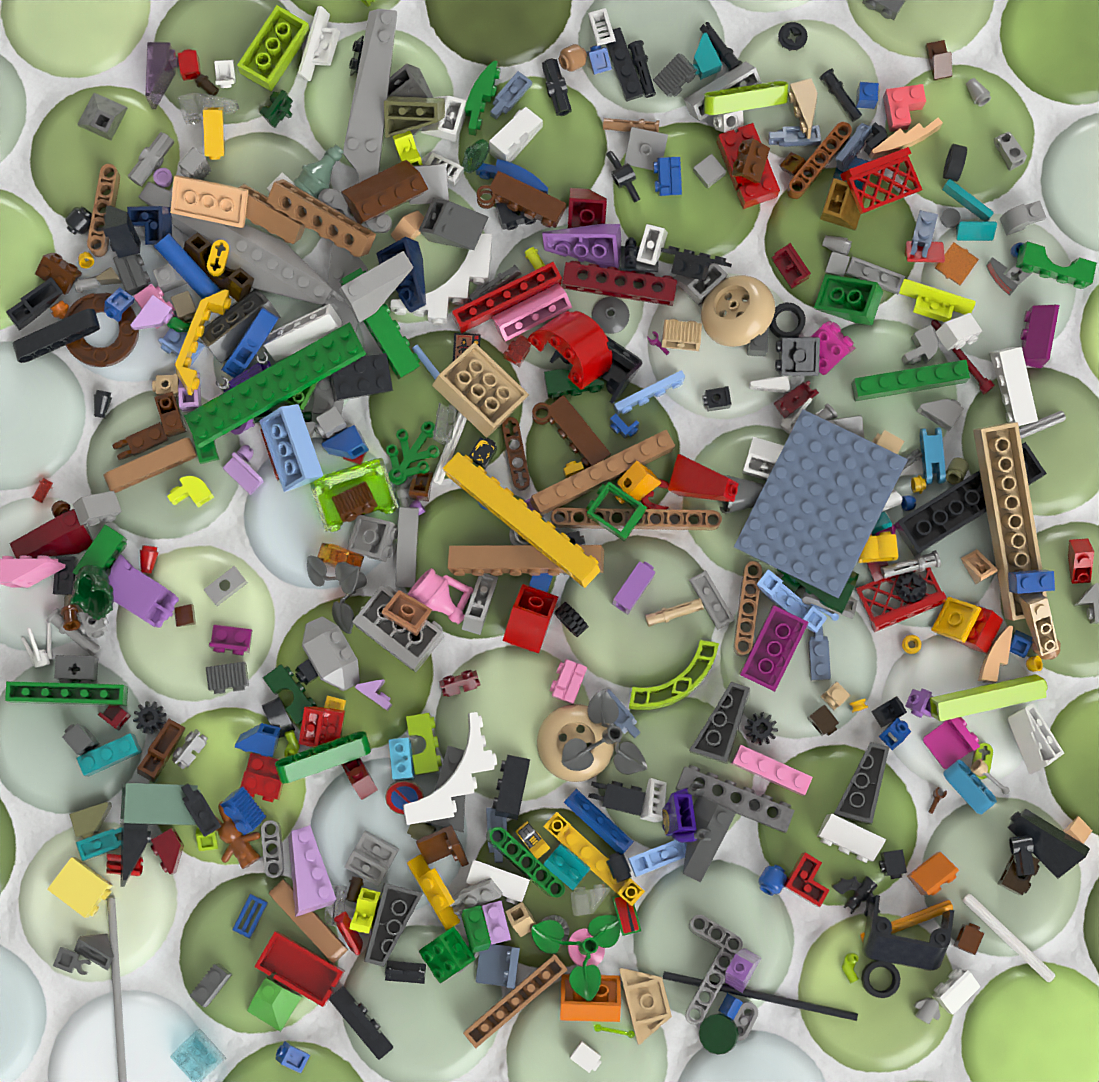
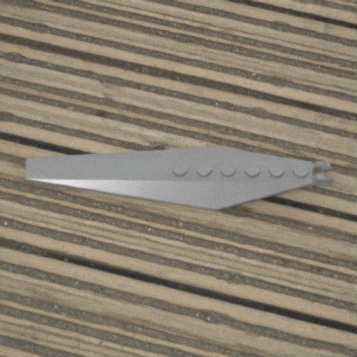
[138,182,344,312]

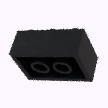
[329,353,393,402]

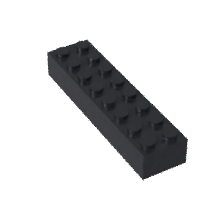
[894,442,1047,557]

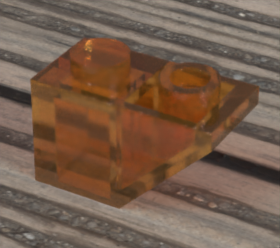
[317,543,364,571]

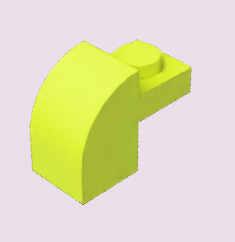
[392,131,423,166]
[167,476,214,508]
[350,888,381,934]

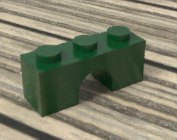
[263,664,317,726]

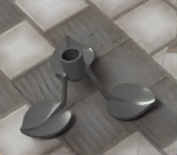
[307,555,367,634]
[561,689,647,775]

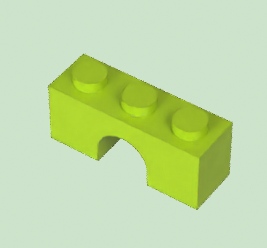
[406,713,442,776]

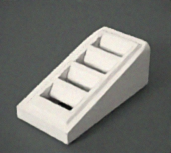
[588,8,615,46]
[425,152,464,187]
[749,376,790,393]
[640,778,667,822]

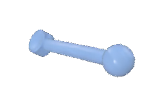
[810,604,839,621]

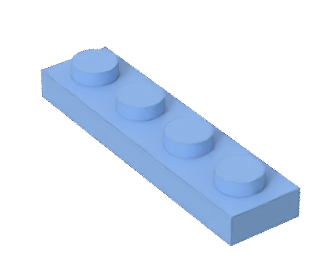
[614,370,685,414]

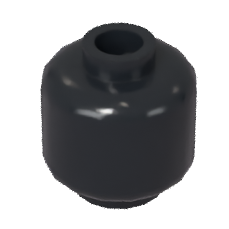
[65,206,92,235]

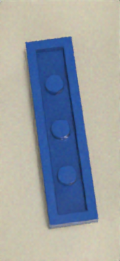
[564,788,634,855]

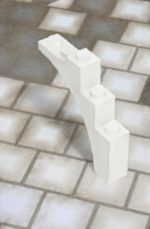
[391,233,492,326]
[403,712,497,825]

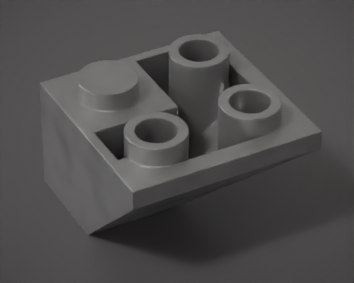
[77,93,128,140]

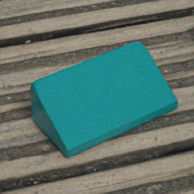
[956,221,997,241]

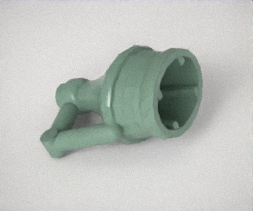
[293,144,344,199]

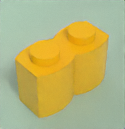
[858,532,898,563]

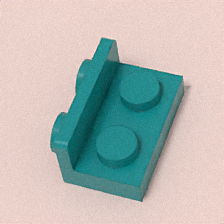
[543,843,590,890]

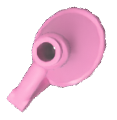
[407,568,473,624]

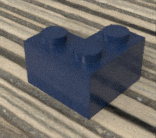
[127,206,172,246]

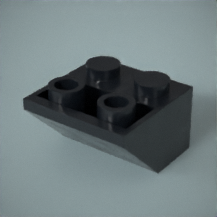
[103,206,141,258]

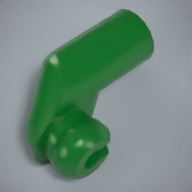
[167,317,191,332]

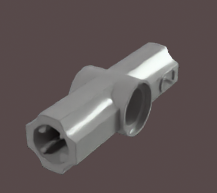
[128,132,174,187]

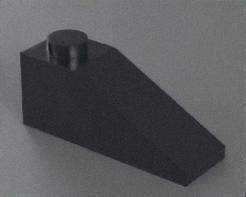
[120,823,151,887]

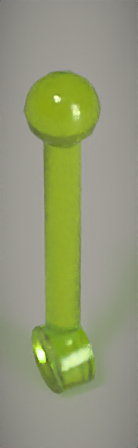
[594,1024,635,1038]

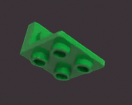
[419,926,476,984]

